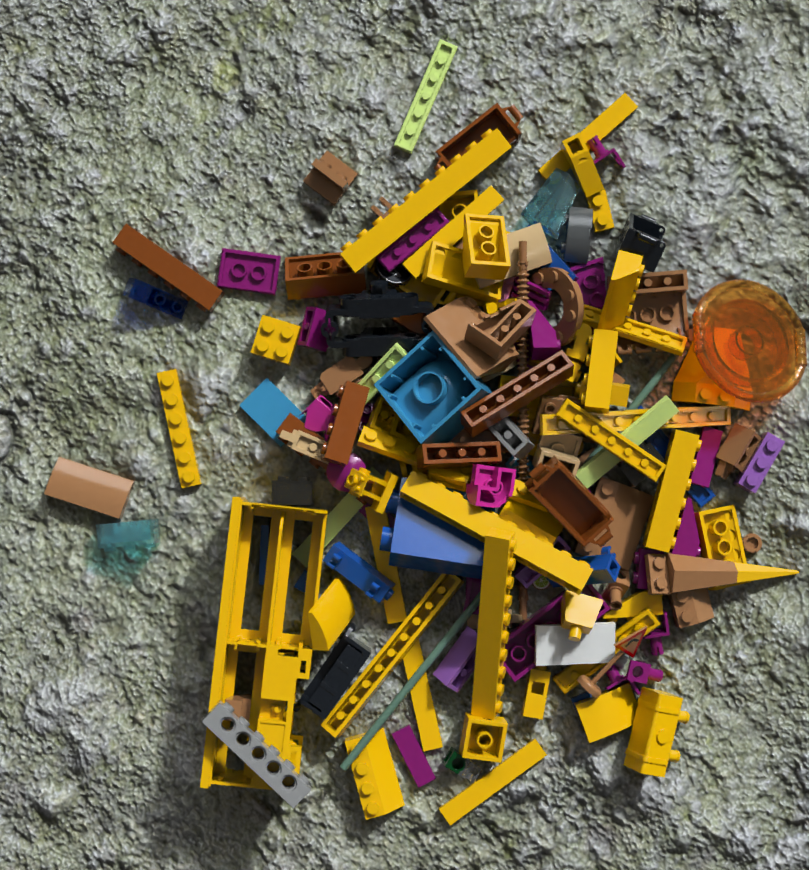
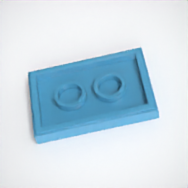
[239,378,306,447]

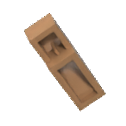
[225,694,252,721]

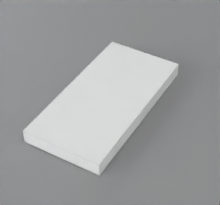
[535,622,616,666]

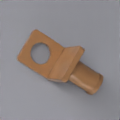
[601,568,630,611]

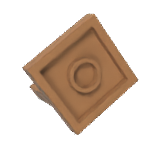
[303,151,358,206]

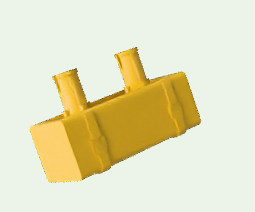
[623,687,690,777]

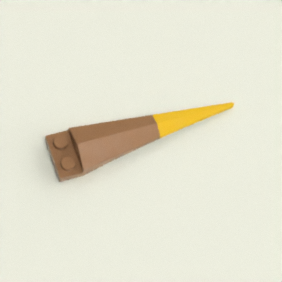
[644,553,799,595]

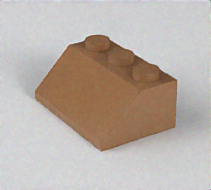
[668,588,714,628]

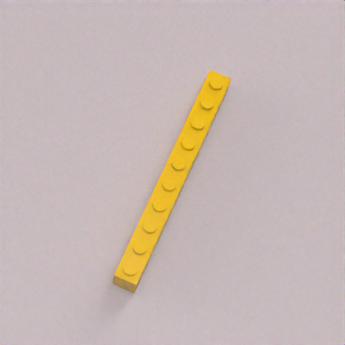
[339,128,511,273]
[400,471,593,595]
[471,527,517,720]
[320,574,464,738]

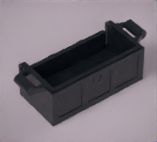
[616,213,666,273]
[293,623,372,719]

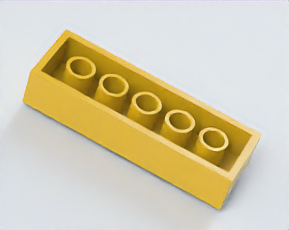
[642,429,702,553]

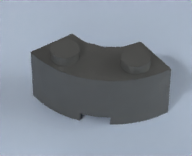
[560,206,593,264]

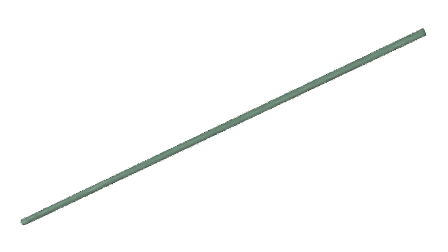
[340,353,679,771]

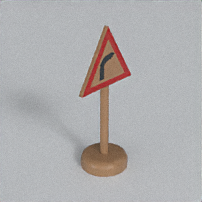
[577,626,647,699]

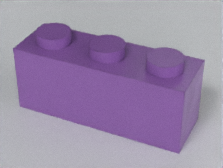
[733,432,785,493]
[433,626,477,693]

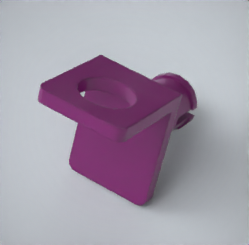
[587,135,626,169]
[643,609,670,656]
[626,660,663,684]
[602,664,641,695]

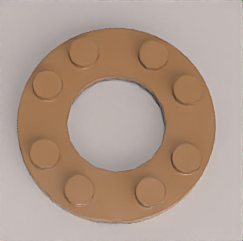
[527,267,584,347]

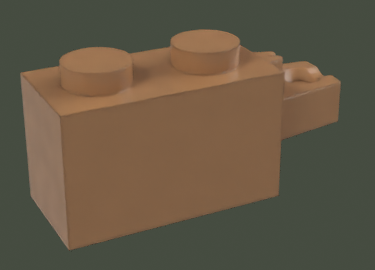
[715,423,762,480]

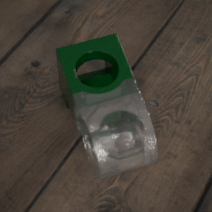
[442,747,483,783]

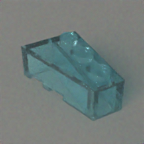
[521,168,580,240]
[96,519,161,552]

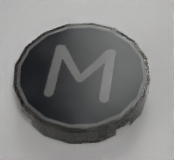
[374,258,412,288]

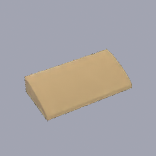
[475,222,552,289]

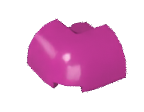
[466,464,516,508]

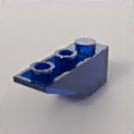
[122,278,189,320]

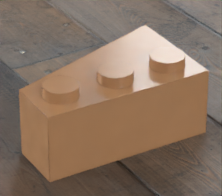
[464,299,537,361]

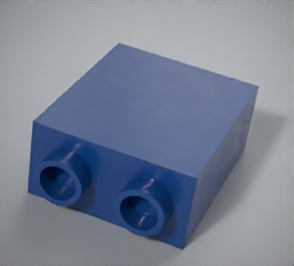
[379,477,495,579]

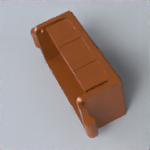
[433,103,523,171]
[525,455,614,547]

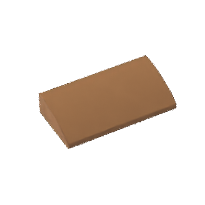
[44,457,134,519]

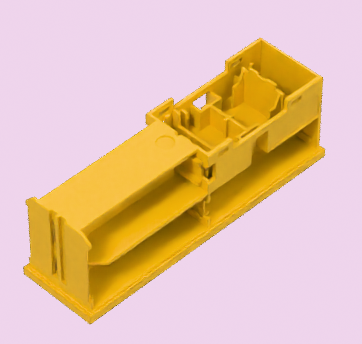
[200,496,328,790]

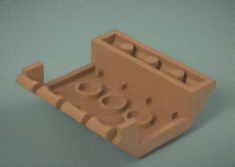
[606,270,693,355]

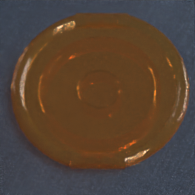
[692,279,807,403]

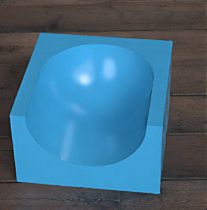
[374,330,492,444]

